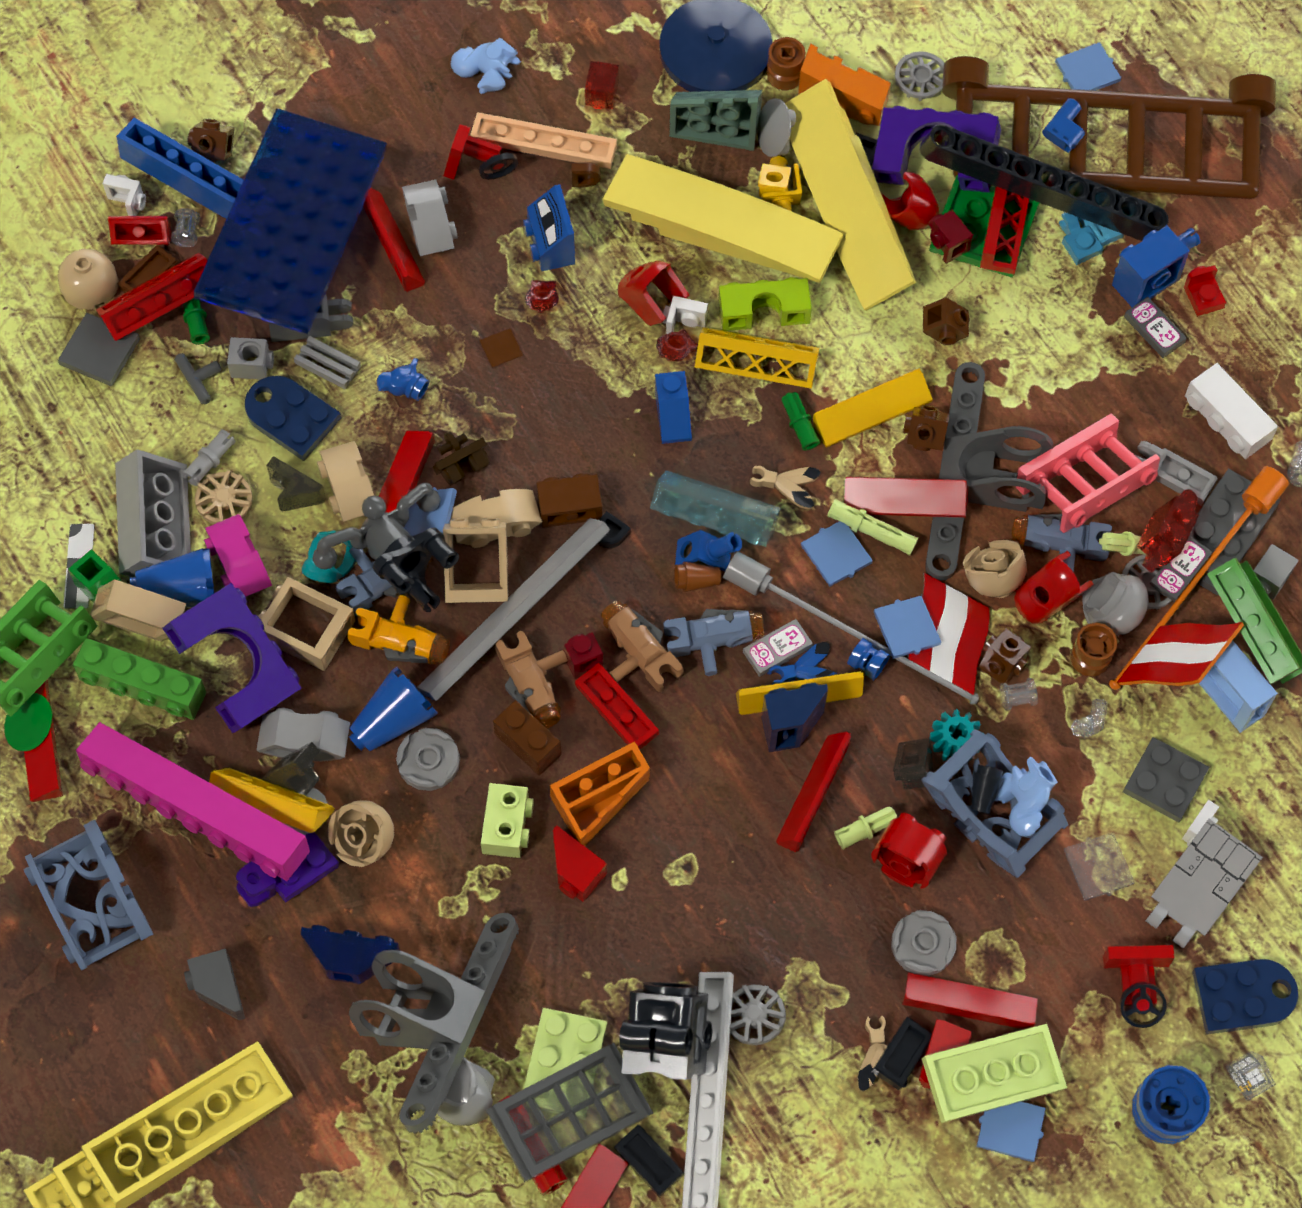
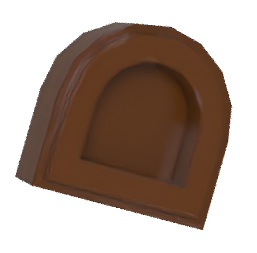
[571,162,601,187]

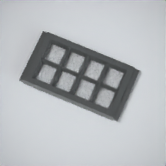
[486,1043,653,1183]

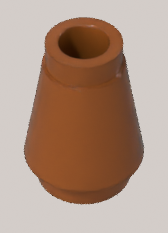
[674,561,721,592]

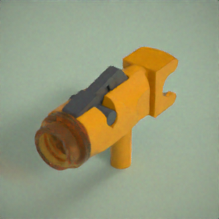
[348,595,450,665]

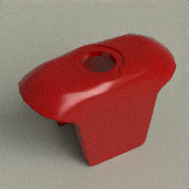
[617,260,690,326]
[1014,550,1094,624]

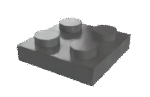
[1123,737,1210,823]

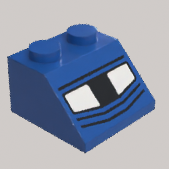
[523,185,575,272]

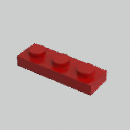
[575,663,659,750]

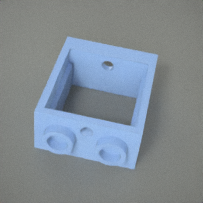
[1199,640,1277,733]

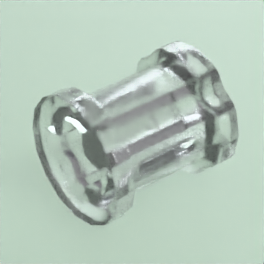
[171,208,201,247]
[1000,678,1038,711]

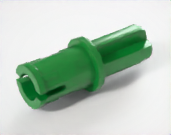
[183,295,210,345]
[781,392,820,451]

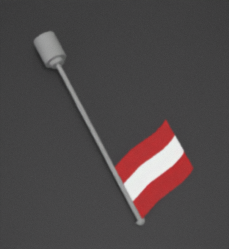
[723,551,990,704]

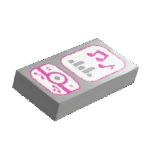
[743,619,813,677]

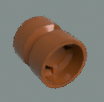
[767,37,806,91]
[1070,623,1117,677]

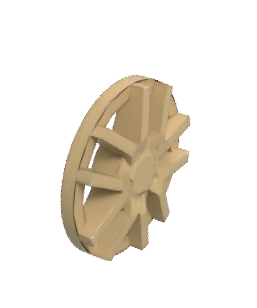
[195,470,253,524]

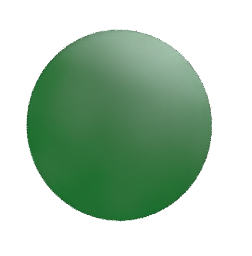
[4,693,52,751]

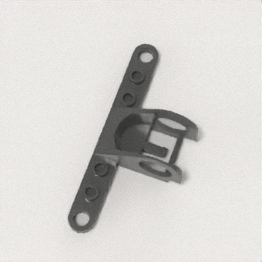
[925,362,1053,581]
[349,913,519,1134]

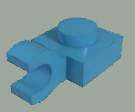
[1059,212,1103,265]

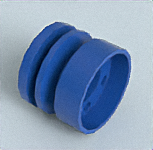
[1132,1065,1210,1145]

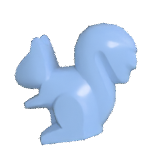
[451,38,521,94]
[995,757,1057,837]

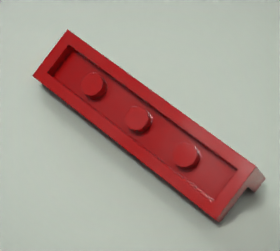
[980,174,1029,274]
[96,252,220,341]

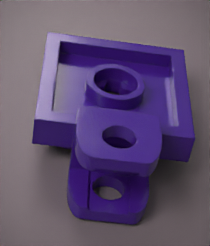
[236,832,339,907]

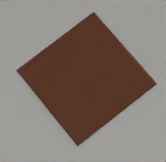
[479,328,523,367]

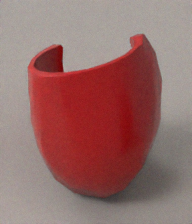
[881,172,939,230]

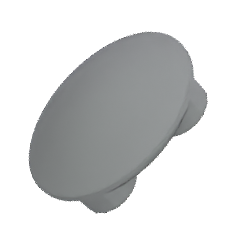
[757,98,796,157]

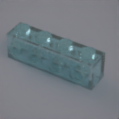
[650,470,781,547]

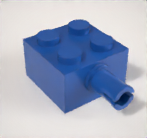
[1112,225,1200,307]

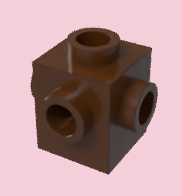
[188,119,235,163]
[923,297,970,346]
[903,405,950,451]
[979,628,1031,686]

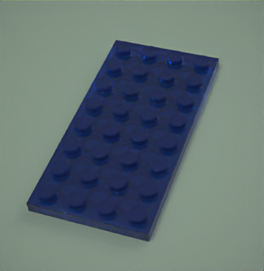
[194,108,387,334]

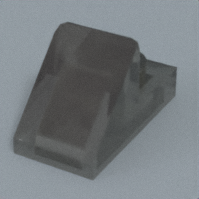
[266,456,326,511]
[893,738,934,790]
[262,742,320,796]

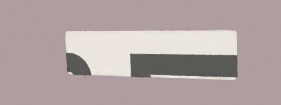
[63,524,94,609]

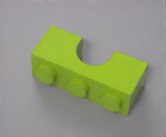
[718,277,812,331]

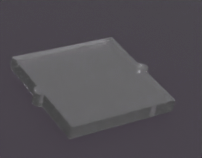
[1064,832,1135,901]

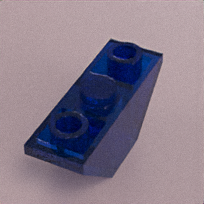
[300,925,400,984]

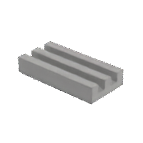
[294,336,361,389]

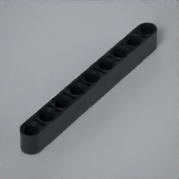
[920,125,1169,241]

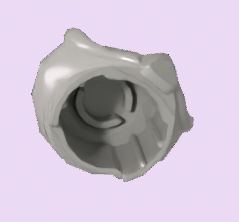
[1082,572,1149,636]
[437,1057,495,1126]

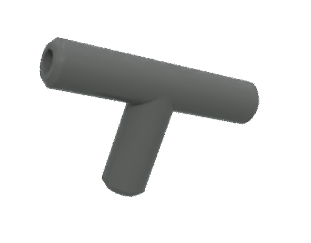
[174,353,222,405]

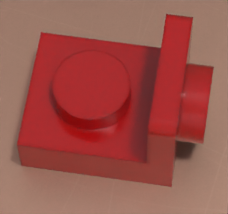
[1183,265,1226,316]

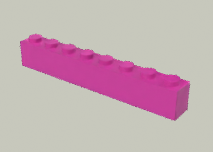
[76,722,310,881]

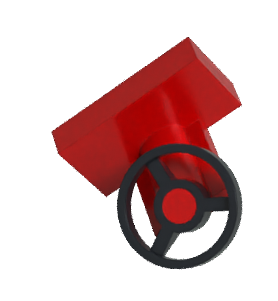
[443,124,519,180]
[1103,945,1175,1028]

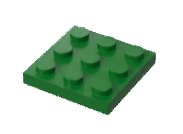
[929,175,1039,278]

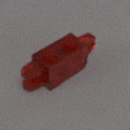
[1137,489,1199,573]

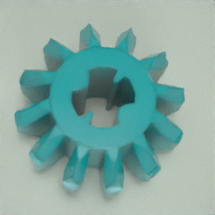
[929,709,984,762]

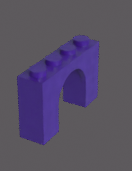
[872,106,1001,192]
[162,583,301,734]

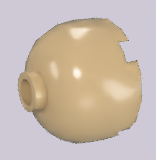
[57,249,119,310]
[963,540,1027,598]
[328,800,394,867]

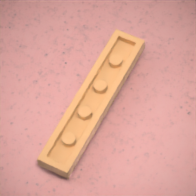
[470,112,617,169]

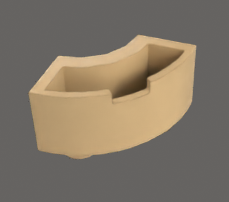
[317,441,374,522]
[451,489,542,548]

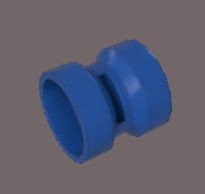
[847,638,890,681]

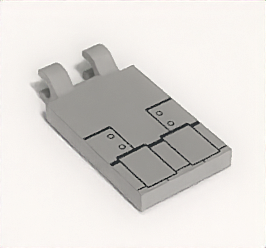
[1146,819,1263,948]

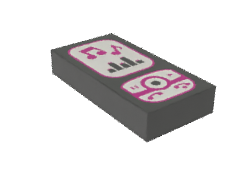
[1124,297,1187,358]
[1150,534,1213,602]

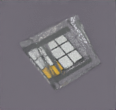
[1226,1051,1276,1101]

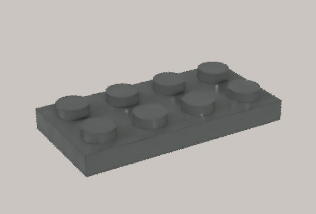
[1167,468,1281,596]

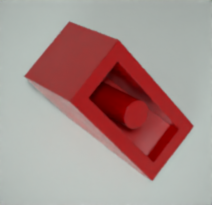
[553,825,607,902]

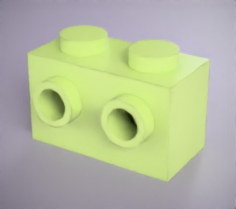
[481,783,534,858]

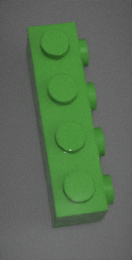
[73,638,207,720]

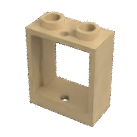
[443,518,509,603]
[258,577,355,671]
[90,579,186,641]

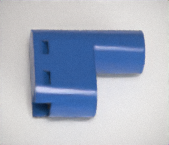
[1042,98,1085,153]

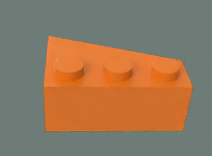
[798,43,891,126]
[550,741,650,846]

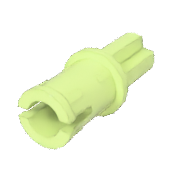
[1099,531,1155,556]
[834,807,897,850]

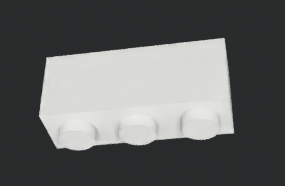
[1185,363,1278,460]

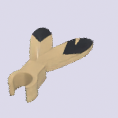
[750,466,820,509]
[857,1016,908,1092]

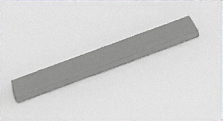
[417,518,610,701]

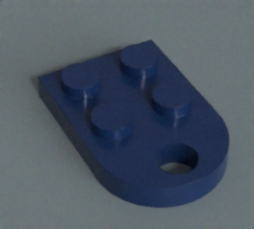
[245,376,342,461]
[1192,959,1298,1035]

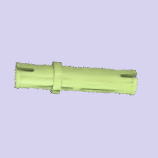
[827,499,918,555]

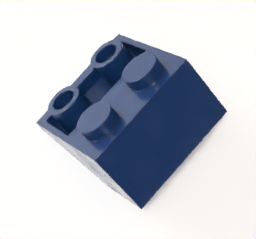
[761,683,828,752]

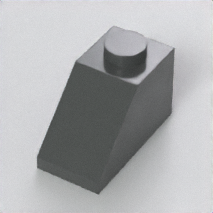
[184,949,245,1020]

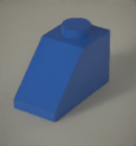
[655,371,692,444]

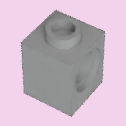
[227,337,274,380]
[1254,544,1299,600]

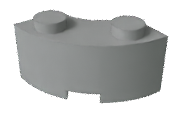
[402,180,458,256]
[256,708,350,761]

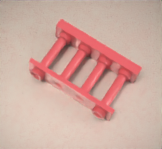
[1016,414,1160,533]

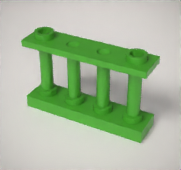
[1207,558,1302,684]
[0,580,98,717]

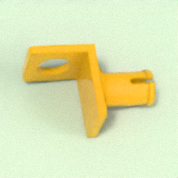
[758,156,791,198]
[761,163,802,211]

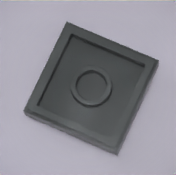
[58,312,140,387]

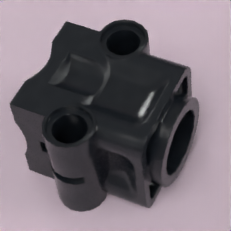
[619,982,712,1080]

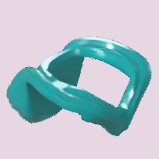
[302,530,356,583]

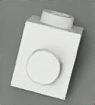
[102,174,146,216]

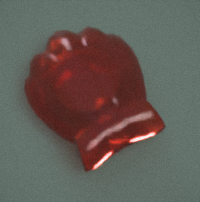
[525,280,559,314]
[656,329,698,362]

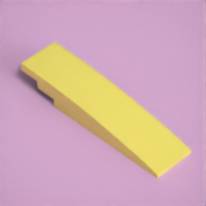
[785,79,916,311]
[603,154,843,283]
[23,1041,293,1208]

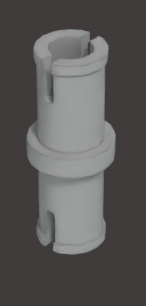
[182,429,236,486]

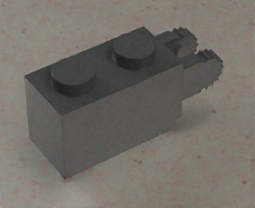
[266,292,354,342]

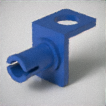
[675,530,742,572]

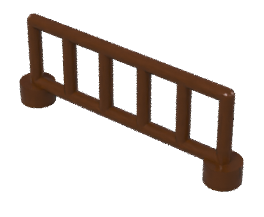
[942,56,1276,199]

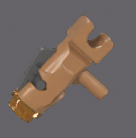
[601,600,684,692]
[495,631,568,728]

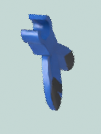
[767,642,838,685]

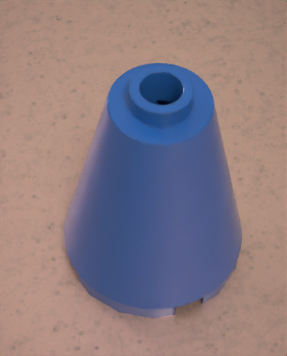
[130,548,214,608]
[349,666,438,751]

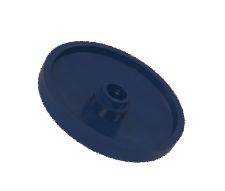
[659,0,773,92]

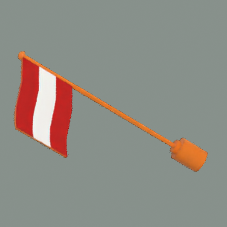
[1109,466,1289,690]

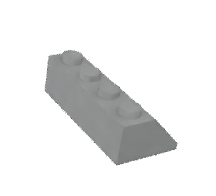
[115,449,191,577]

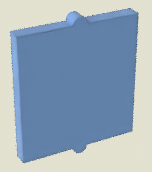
[1055,42,1121,91]
[404,487,457,536]
[801,521,873,587]
[873,596,941,659]
[976,1102,1046,1162]

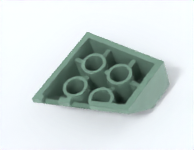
[670,90,762,151]

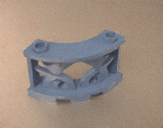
[921,729,1069,878]
[23,819,153,971]

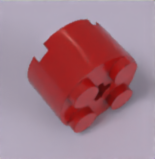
[871,813,947,889]

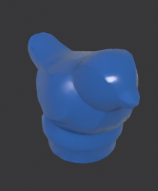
[376,358,429,401]

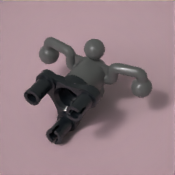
[313,483,459,612]

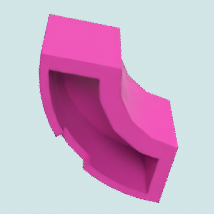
[204,514,272,597]

